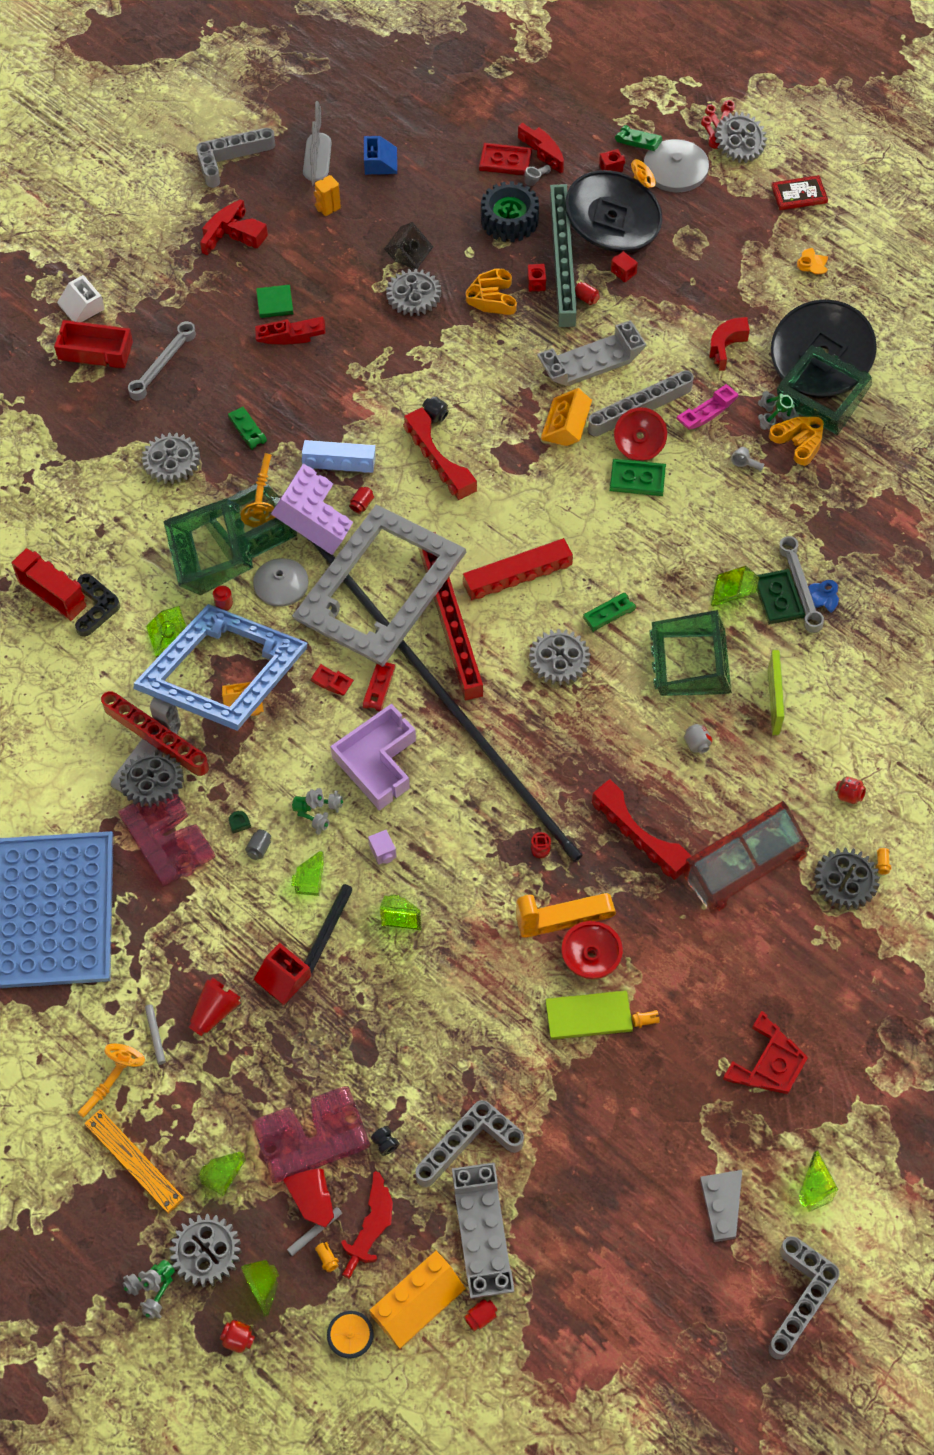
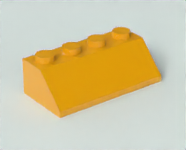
[370,1250,466,1349]

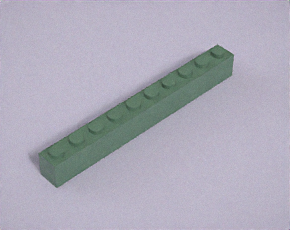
[550,184,577,327]

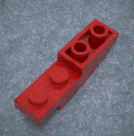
[518,122,564,174]
[200,200,246,255]
[255,316,326,345]

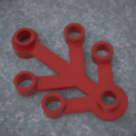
[701,100,735,149]

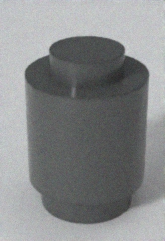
[245,829,271,860]

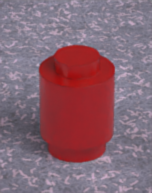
[575,282,600,305]
[349,487,374,514]
[213,585,233,611]
[464,1299,498,1332]

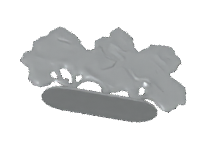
[303,101,332,186]

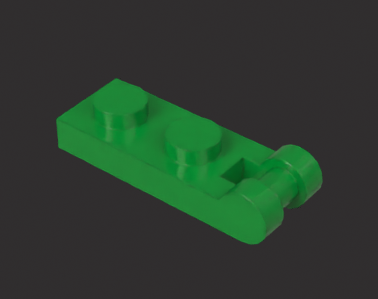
[615,125,663,151]
[228,406,267,450]
[583,593,636,632]

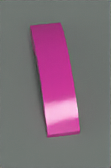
[676,384,739,429]

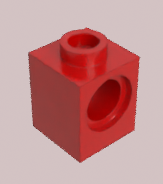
[599,149,625,173]
[611,251,638,282]
[527,264,546,292]

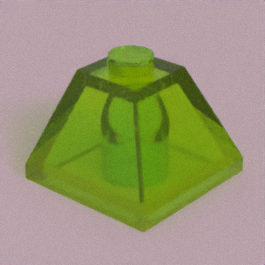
[711,565,759,607]
[146,606,186,658]
[380,895,422,930]
[799,1151,839,1212]
[241,1260,279,1317]

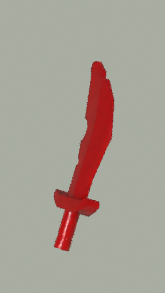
[341,1171,393,1279]

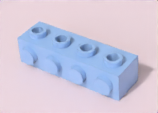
[302,440,375,473]

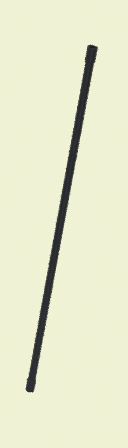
[308,539,583,862]

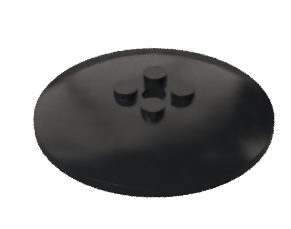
[565,170,662,252]
[771,299,877,398]

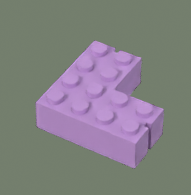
[271,464,353,555]
[330,704,416,810]

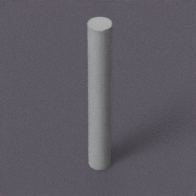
[145,1005,166,1065]
[287,1207,342,1256]

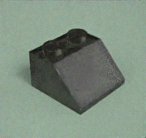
[384,222,433,270]

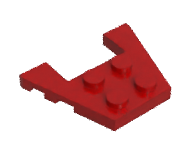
[723,1011,808,1094]

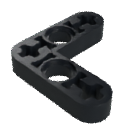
[75,574,120,637]

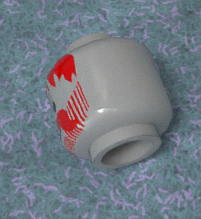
[684,724,712,754]

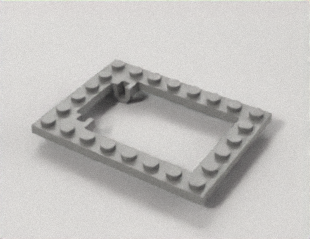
[292,504,467,667]

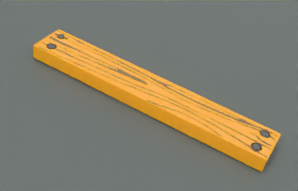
[84,1109,184,1214]

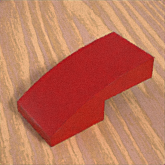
[310,664,354,696]

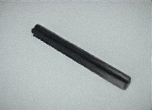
[304,884,352,973]

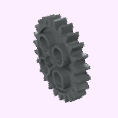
[119,751,184,808]
[814,847,880,910]

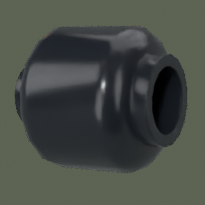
[422,396,449,423]

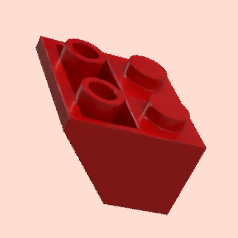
[253,943,311,1006]

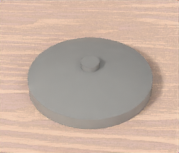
[644,139,709,192]

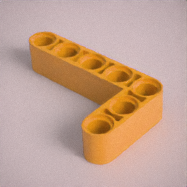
[516,893,616,938]

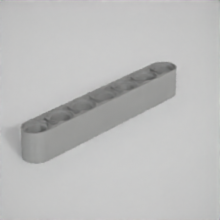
[588,370,694,436]

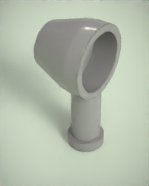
[524,165,551,186]
[731,447,765,472]

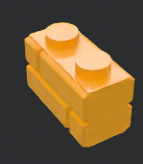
[314,175,341,216]

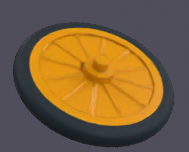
[327,1311,374,1359]

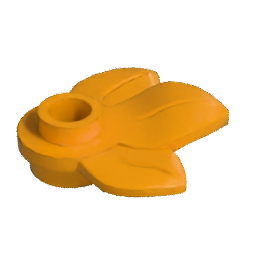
[797,248,828,274]

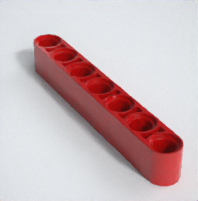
[101,691,209,776]

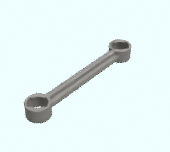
[128,321,196,400]
[779,536,824,633]

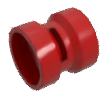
[531,832,551,858]

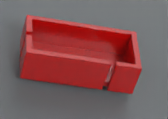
[54,320,133,369]
[11,548,87,621]

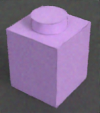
[368,830,396,865]

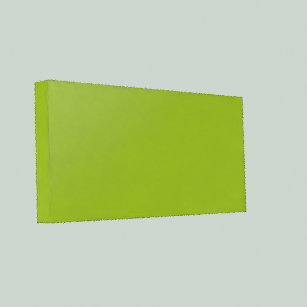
[768,650,785,735]
[545,990,633,1040]

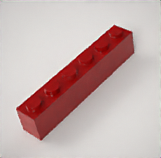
[463,538,573,600]

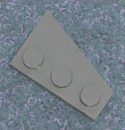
[700,1170,742,1242]

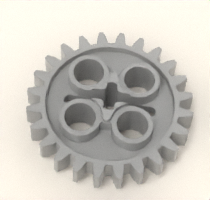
[715,111,767,163]
[386,269,441,316]
[142,433,200,484]
[529,629,590,685]
[170,1214,242,1287]

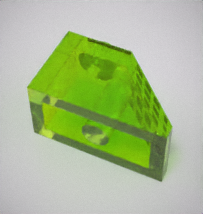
[291,851,324,896]
[199,1151,246,1196]

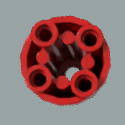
[189,977,241,1036]

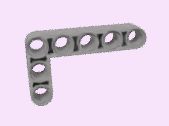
[196,128,275,188]
[111,697,181,793]
[415,1100,524,1187]
[769,1236,839,1360]

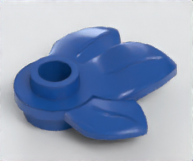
[808,580,839,612]

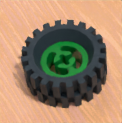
[481,181,539,242]

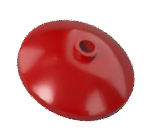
[614,407,668,461]
[561,921,623,979]

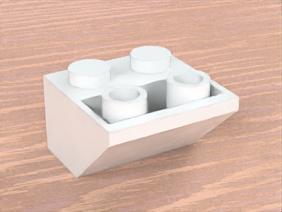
[57,275,105,322]

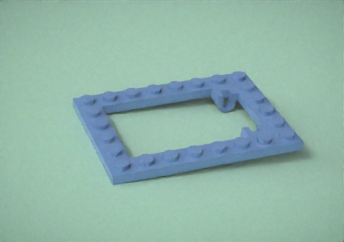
[133,604,308,731]

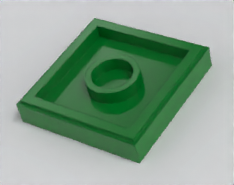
[256,285,294,318]

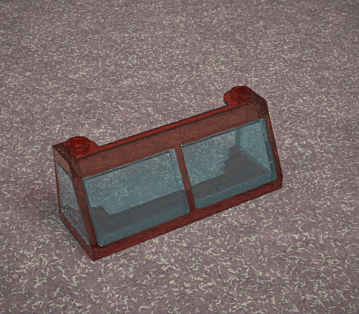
[683,801,810,913]

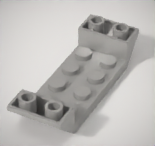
[537,320,646,386]
[452,1163,514,1299]

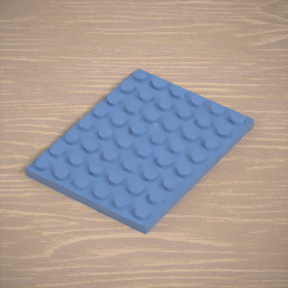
[0,831,113,988]

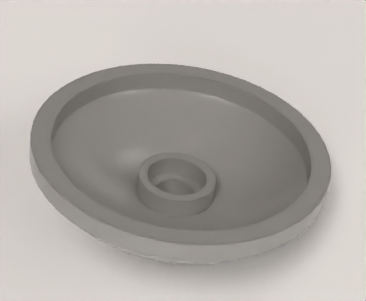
[253,558,309,606]

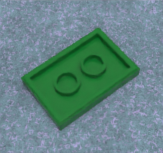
[609,459,666,496]

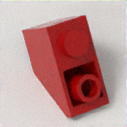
[228,218,268,249]

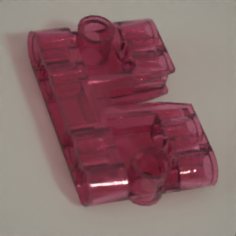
[118,794,216,887]
[251,1086,371,1183]

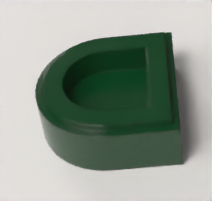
[229,811,251,834]

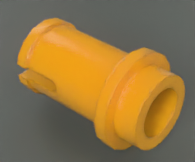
[876,848,892,875]
[632,1010,660,1028]
[315,1242,339,1272]

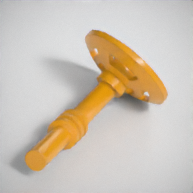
[631,159,656,188]
[240,453,276,527]
[78,1043,145,1118]

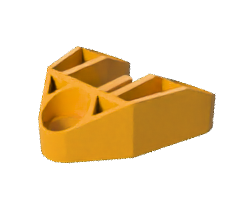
[466,269,517,315]
[769,417,824,466]

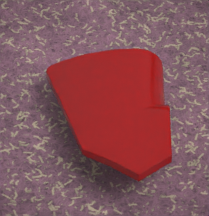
[283,1168,334,1228]

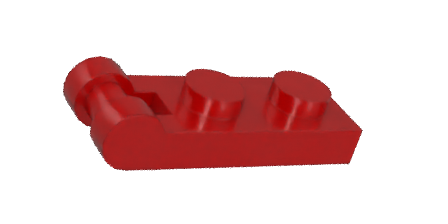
[363,662,396,712]

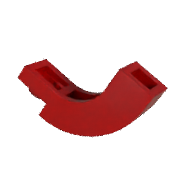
[709,317,750,371]

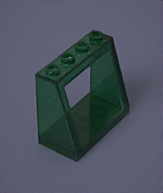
[777,345,872,435]
[201,482,297,568]
[163,498,254,595]
[649,610,732,696]

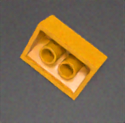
[541,388,592,446]

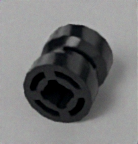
[371,1126,400,1156]

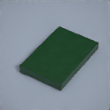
[753,569,805,625]

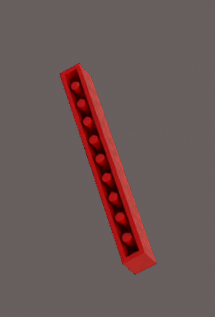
[418,532,483,701]

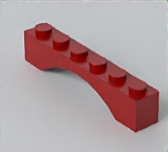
[403,407,477,500]
[592,779,693,880]

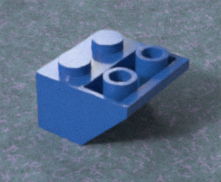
[364,136,397,175]

